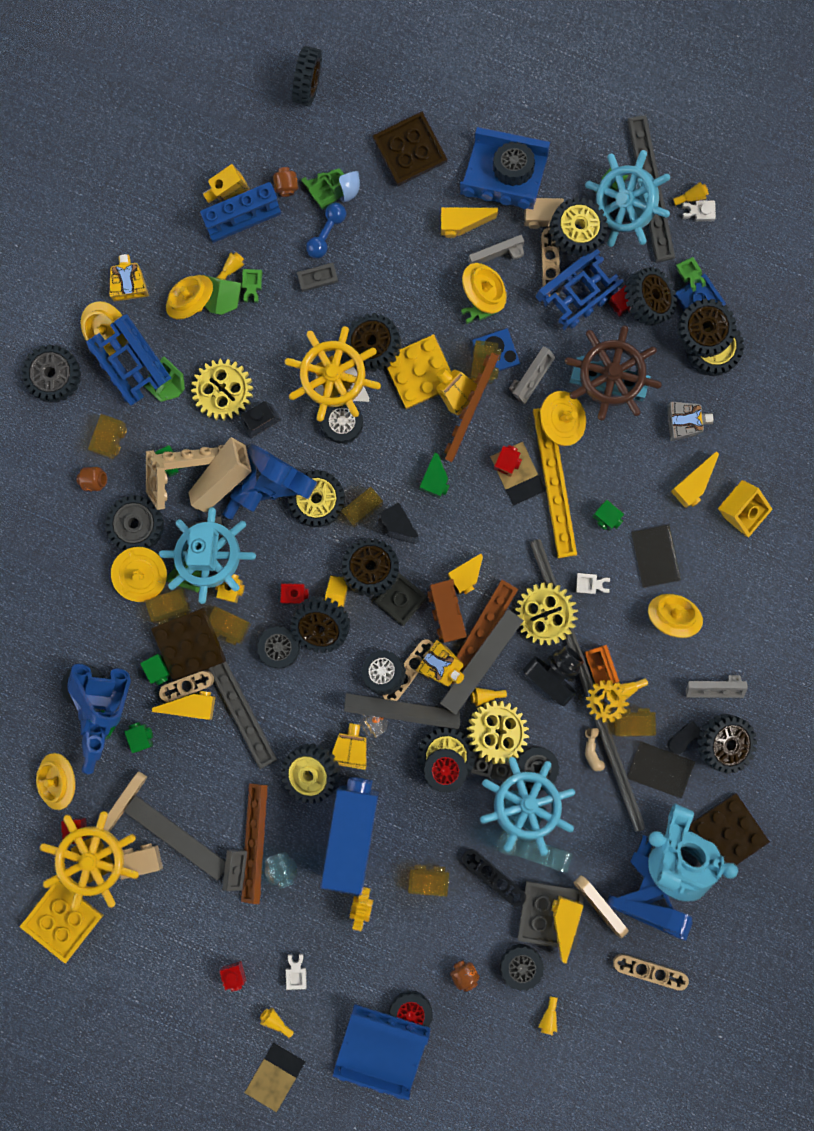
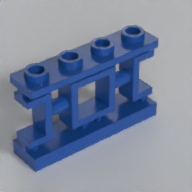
[200,182,282,243]
[535,249,624,331]
[86,314,171,405]

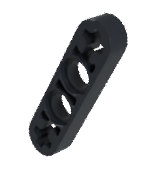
[462,849,526,907]

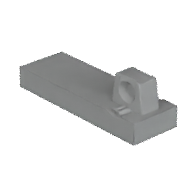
[468,235,524,264]
[509,346,555,404]
[685,675,748,698]

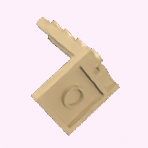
[146,445,224,510]

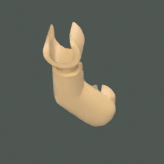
[585,728,605,771]

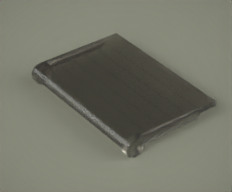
[631,524,681,588]
[627,741,695,799]

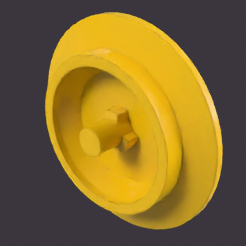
[462,263,506,314]
[166,275,213,320]
[81,301,127,356]
[540,391,586,446]
[111,547,167,602]
[648,594,703,638]
[36,753,75,810]

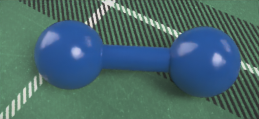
[306,202,346,258]

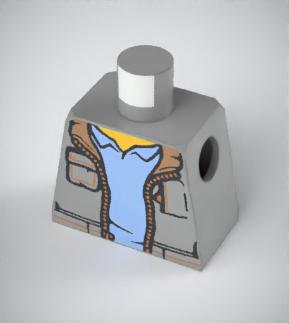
[667,402,713,441]

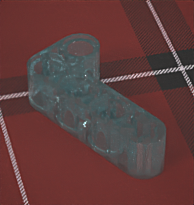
[495,829,573,873]

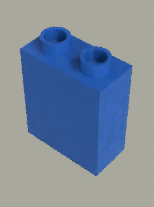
[321,777,379,895]

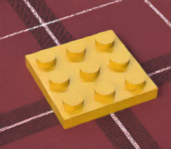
[386,334,451,409]
[20,882,104,964]

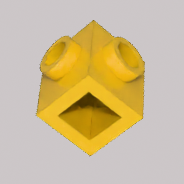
[215,574,245,603]

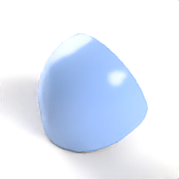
[339,171,360,203]

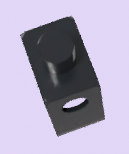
[241,401,281,439]

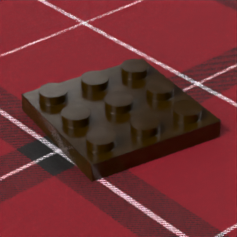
[372,111,448,186]
[151,607,227,682]
[689,793,770,875]

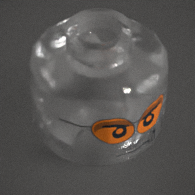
[360,714,388,738]

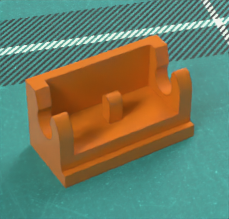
[584,645,620,685]

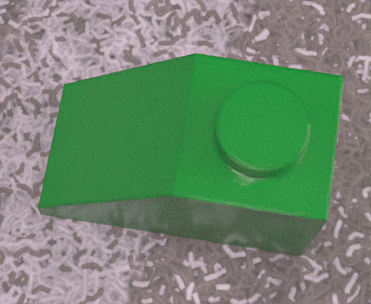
[419,453,450,499]

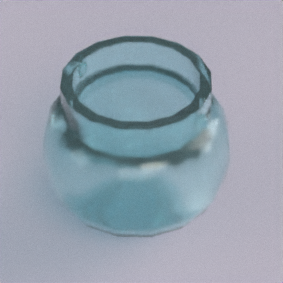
[264,852,298,889]

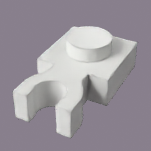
[682,201,715,221]
[576,573,610,594]
[286,954,307,990]

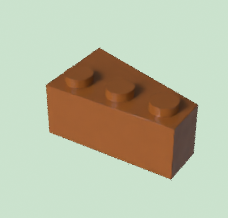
[427,579,467,643]

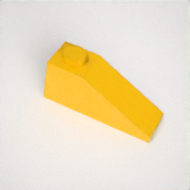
[441,207,498,238]
[670,451,719,508]
[152,691,215,720]
[551,896,584,963]

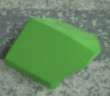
[204,275,242,315]
[144,357,185,402]

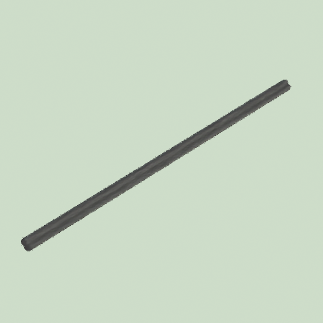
[531,539,645,832]

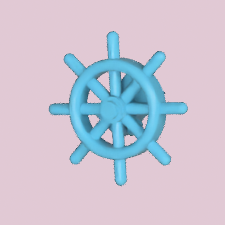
[585,150,670,247]
[159,507,256,604]
[480,757,575,856]

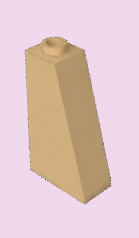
[189,437,252,513]

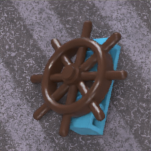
[565,325,662,421]

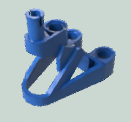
[222,443,318,520]
[67,664,131,774]
[606,835,693,941]

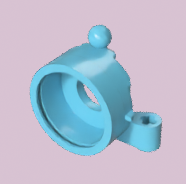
[648,804,738,901]

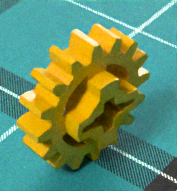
[586,680,629,723]
[349,887,373,931]

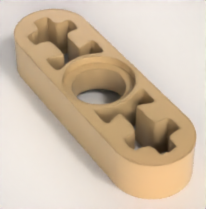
[159,670,214,702]

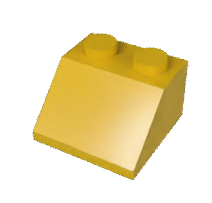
[718,480,773,538]

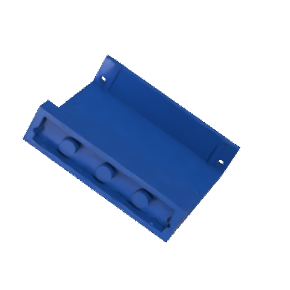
[460,127,550,210]
[333,1004,430,1100]

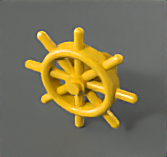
[285,326,381,422]
[40,811,139,911]

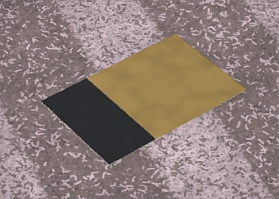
[490,442,546,506]
[245,1042,306,1112]

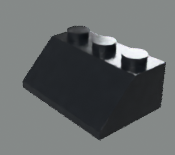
[377,502,419,544]

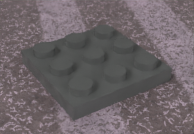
[517,881,584,950]

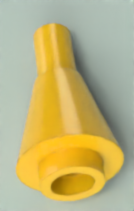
[673,182,709,206]
[216,252,245,279]
[614,678,648,700]
[470,688,507,707]
[538,996,558,1035]
[260,1008,294,1038]

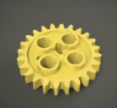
[191,359,254,421]
[515,583,578,645]
[467,701,529,764]

